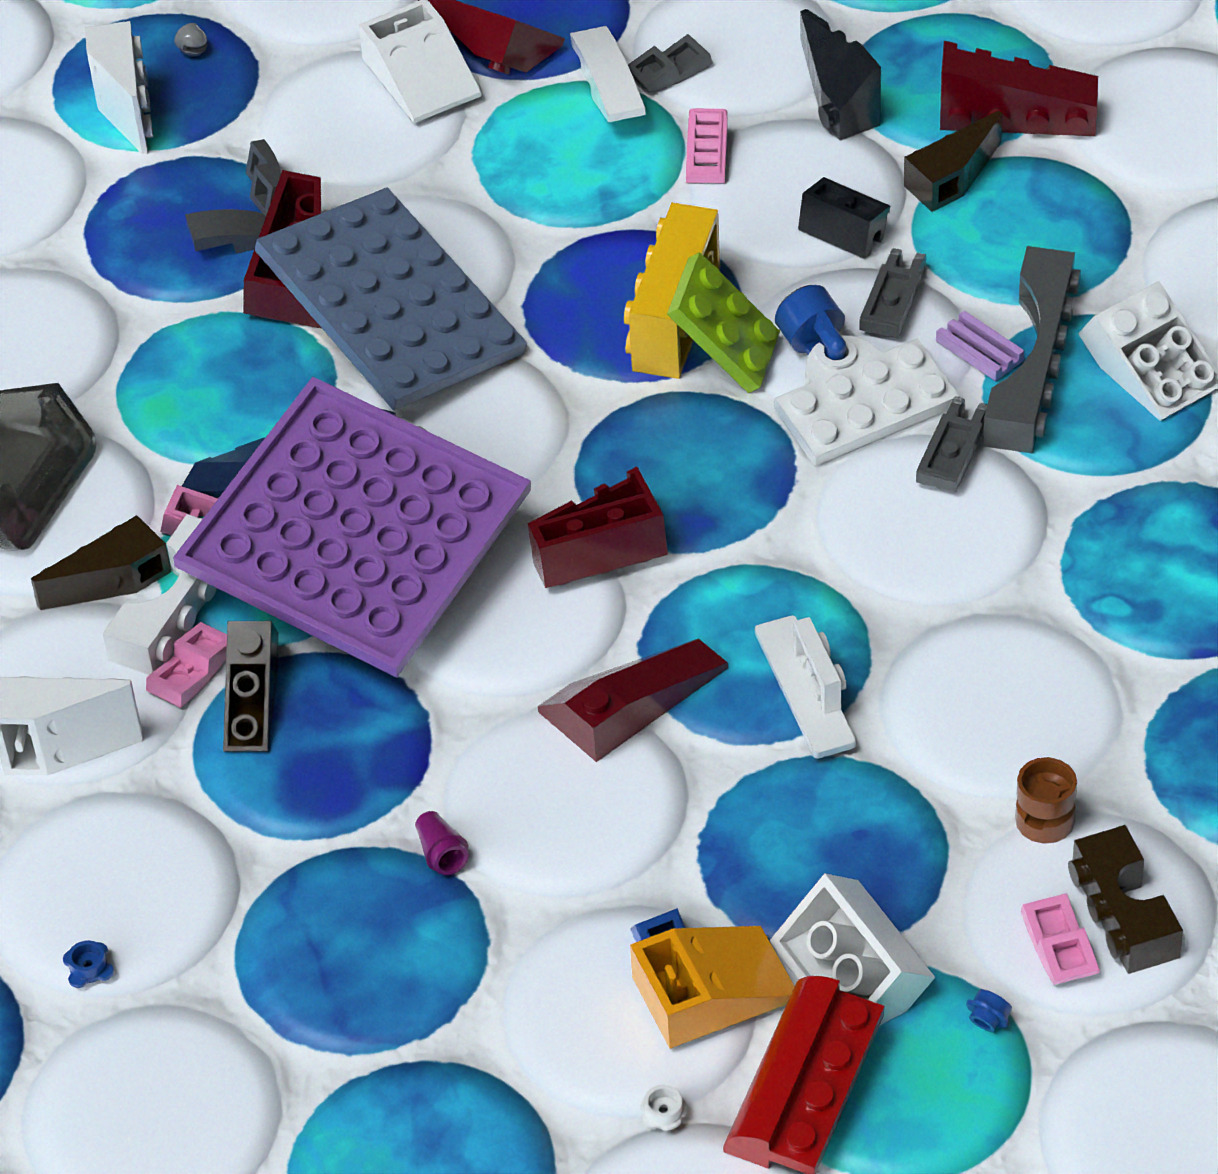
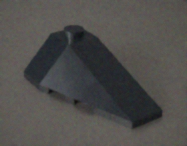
[800,9,881,141]

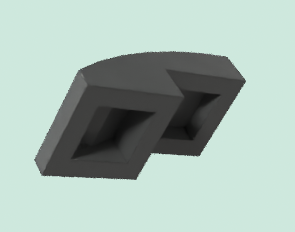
[628,34,713,92]
[246,139,281,217]
[185,209,266,254]

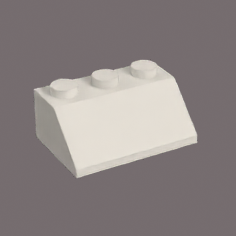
[770,873,935,1025]

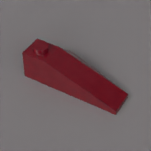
[418,0,565,75]
[538,638,728,762]

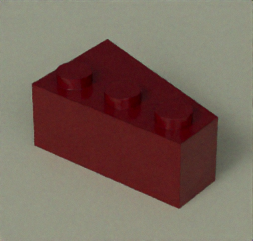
[527,466,668,588]

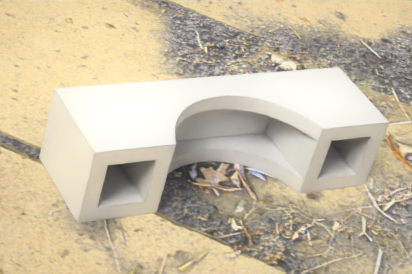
[102,514,217,675]

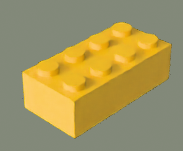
[624,202,720,379]

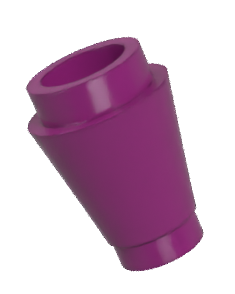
[415,811,469,875]

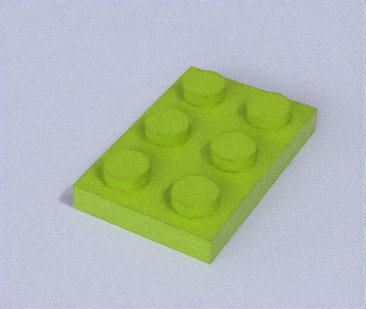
[667,252,780,393]

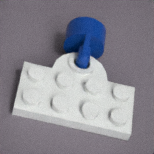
[774,285,960,467]

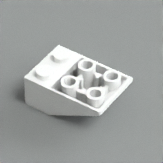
[359,0,482,123]
[85,21,153,154]
[1078,281,1218,421]
[0,676,144,775]

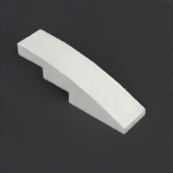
[570,26,646,122]

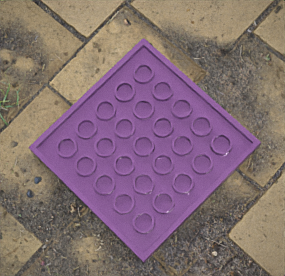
[173,377,531,678]

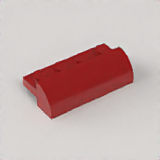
[723,976,885,1174]

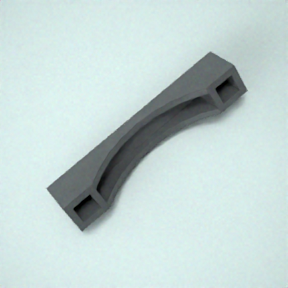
[983,246,1081,454]

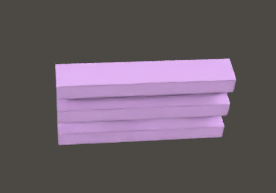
[936,310,1024,381]

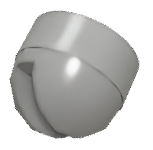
[174,23,207,57]

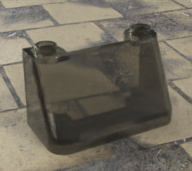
[0,383,96,551]

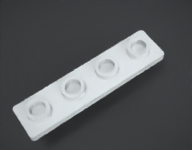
[755,615,856,759]

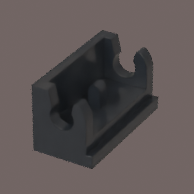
[798,177,891,259]

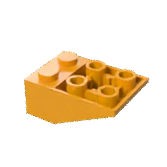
[630,926,794,1049]

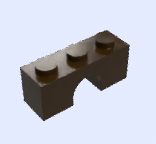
[1068,825,1183,974]

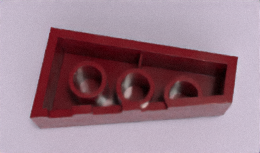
[940,41,1099,136]
[243,170,321,328]

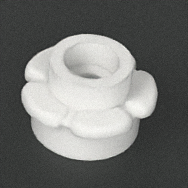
[640,1084,688,1131]

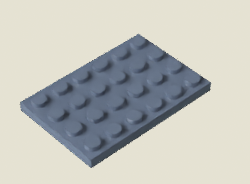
[255,187,527,411]

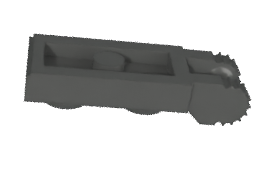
[859,248,927,338]
[916,396,987,492]

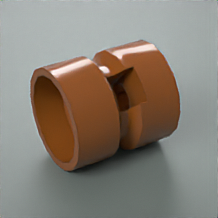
[1015,757,1077,844]

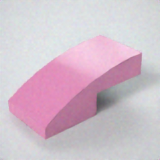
[146,622,227,708]
[1020,893,1100,985]

